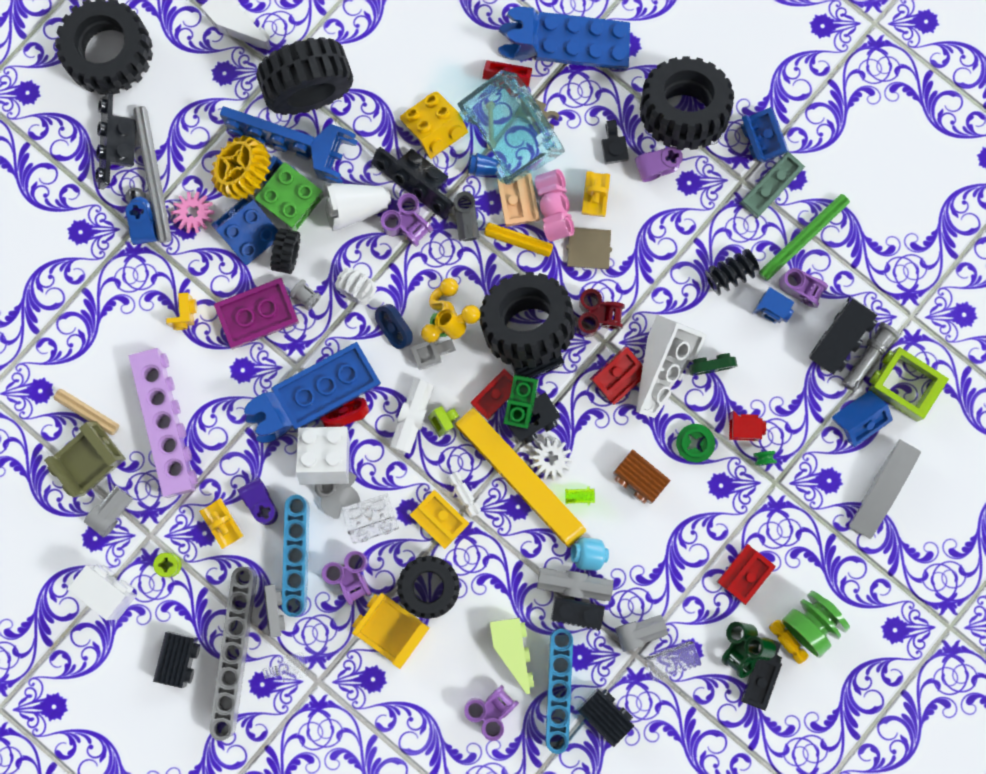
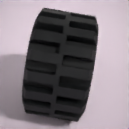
[397,556,460,619]

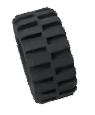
[55,0,153,95]
[256,37,354,115]
[640,56,734,150]
[479,272,576,368]

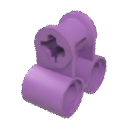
[380,193,433,247]
[322,551,372,605]
[464,685,519,741]

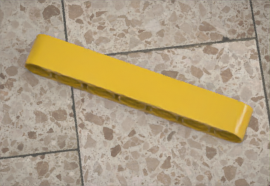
[455,408,587,547]

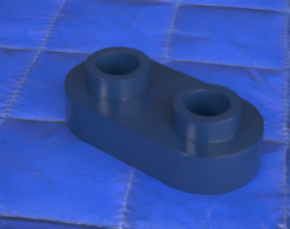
[375,304,413,349]

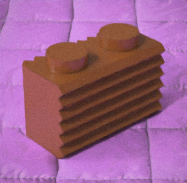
[613,449,671,504]

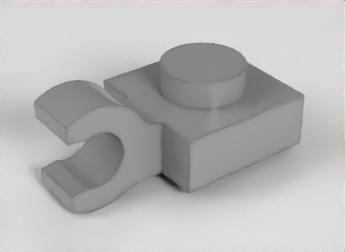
[411,339,456,370]

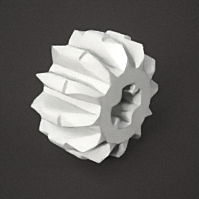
[335,268,377,305]

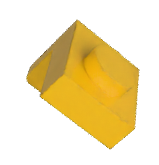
[166,292,197,330]

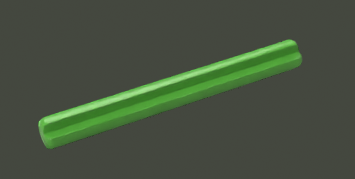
[759,194,850,281]

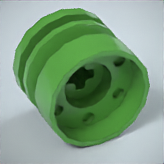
[782,590,850,658]

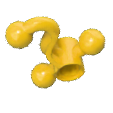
[421,278,480,343]

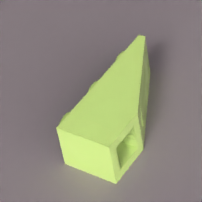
[490,618,534,694]

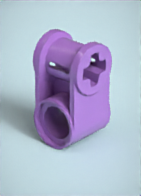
[634,146,683,182]
[779,268,828,308]

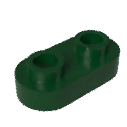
[689,353,738,376]

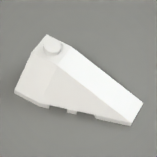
[636,314,707,418]

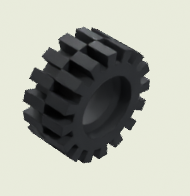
[270,228,301,274]

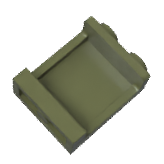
[44,421,126,498]

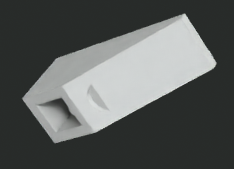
[201,0,271,50]

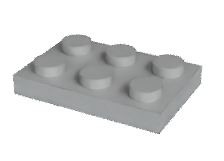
[264,585,285,638]

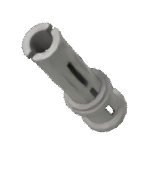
[842,322,899,391]

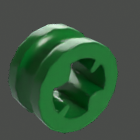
[753,451,777,466]

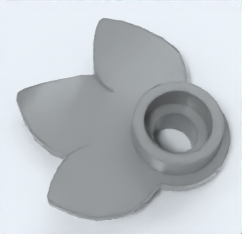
[315,472,361,519]

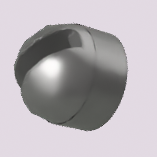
[125,188,146,208]

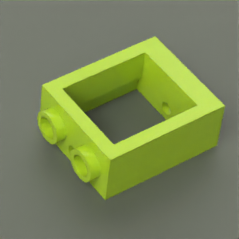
[868,347,949,422]

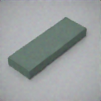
[739,152,806,219]

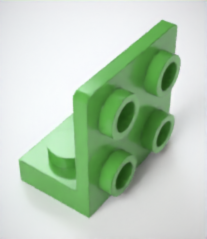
[255,162,324,231]

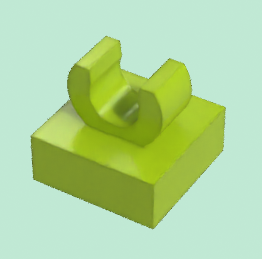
[428,406,459,438]

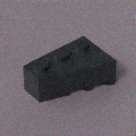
[809,295,878,375]

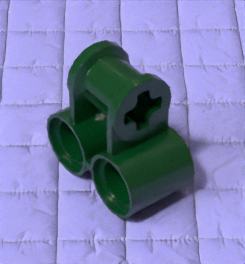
[721,622,776,678]

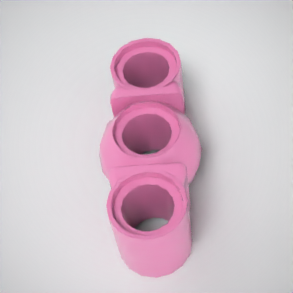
[535,169,575,242]

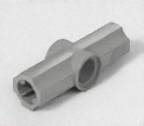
[537,568,614,601]

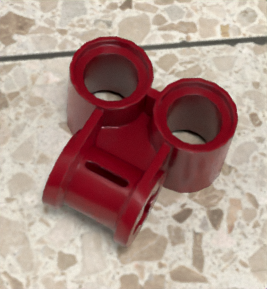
[577,288,625,338]

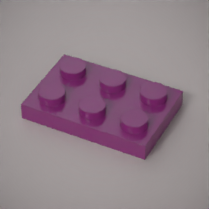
[214,278,299,350]

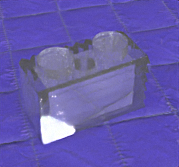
[644,641,702,682]

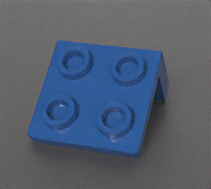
[211,195,278,265]

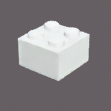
[296,427,350,485]
[67,564,137,620]

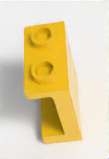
[352,593,430,669]

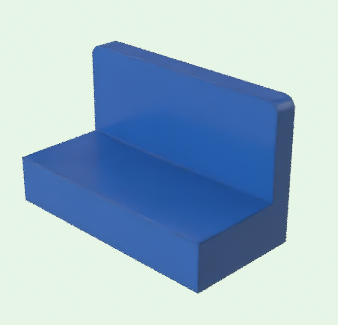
[832,391,893,447]

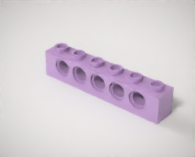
[128,348,198,498]

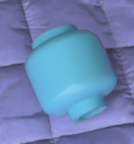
[571,537,609,571]

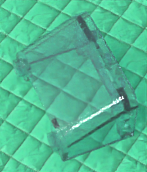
[457,70,565,185]

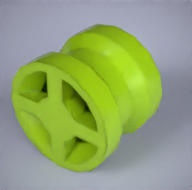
[153,552,182,578]

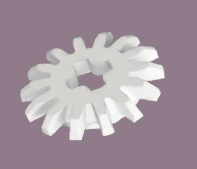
[529,437,572,481]

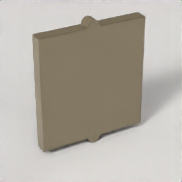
[566,228,612,270]

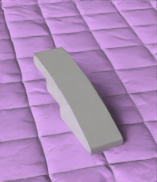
[849,439,921,539]

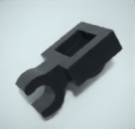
[601,120,629,165]

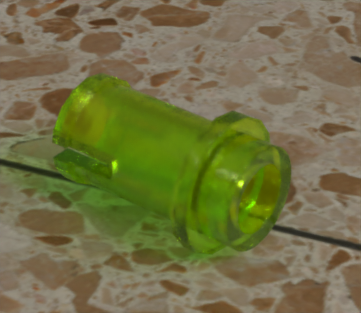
[565,486,595,506]

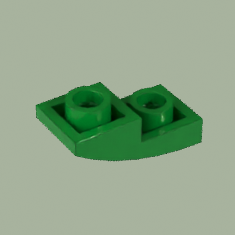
[503,375,539,429]

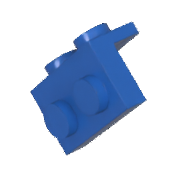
[741,107,789,163]

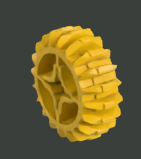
[210,135,271,200]

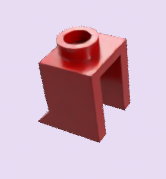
[729,410,766,441]

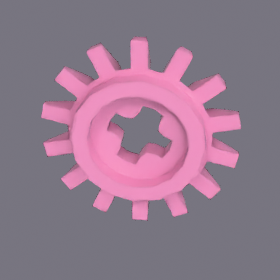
[171,191,214,233]

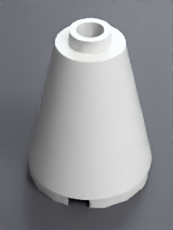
[323,183,391,231]

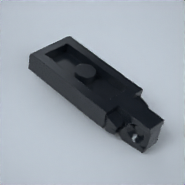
[741,639,782,711]

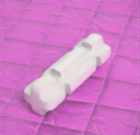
[447,472,481,517]

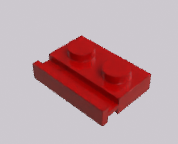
[590,346,643,405]
[717,544,776,605]

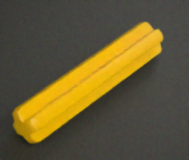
[484,223,553,257]

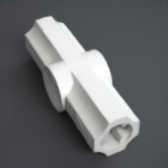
[390,378,434,454]

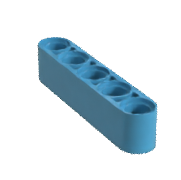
[282,495,310,617]
[545,628,573,754]

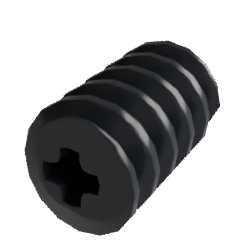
[705,249,760,296]

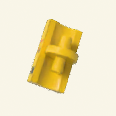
[581,171,610,217]
[199,498,244,549]

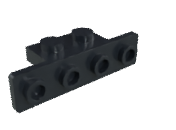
[95,92,136,190]
[371,147,454,219]

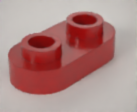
[320,397,369,427]

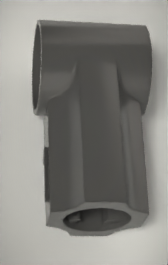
[454,191,480,242]

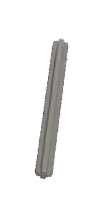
[133,106,172,243]

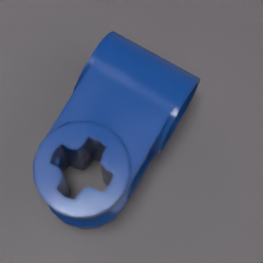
[125,197,158,245]

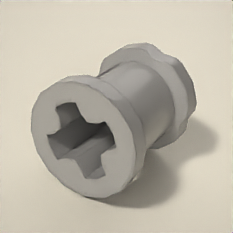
[289,279,322,311]

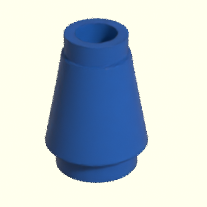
[468,153,504,177]

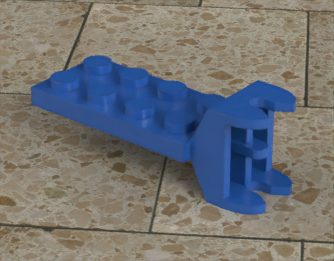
[498,7,630,70]
[219,106,358,183]
[244,342,381,443]

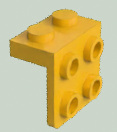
[400,92,468,159]

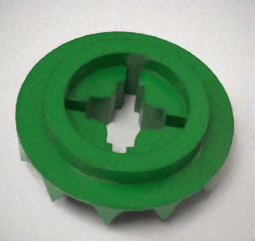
[676,424,715,463]

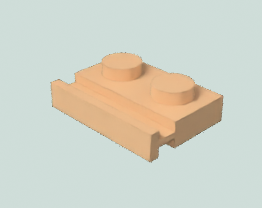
[497,173,540,227]

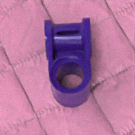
[237,477,278,525]

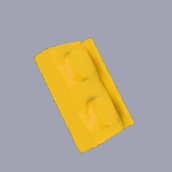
[410,490,470,549]

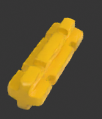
[769,620,809,664]

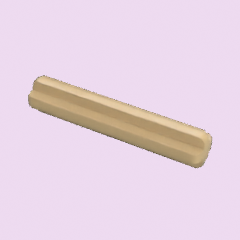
[54,389,120,435]

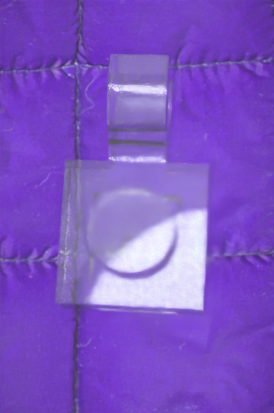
[262,652,308,682]

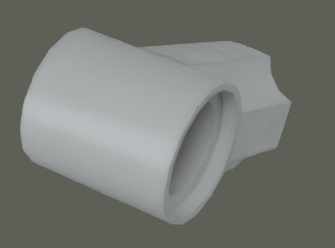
[84,486,133,538]
[615,614,668,652]

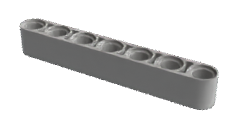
[210,567,257,741]

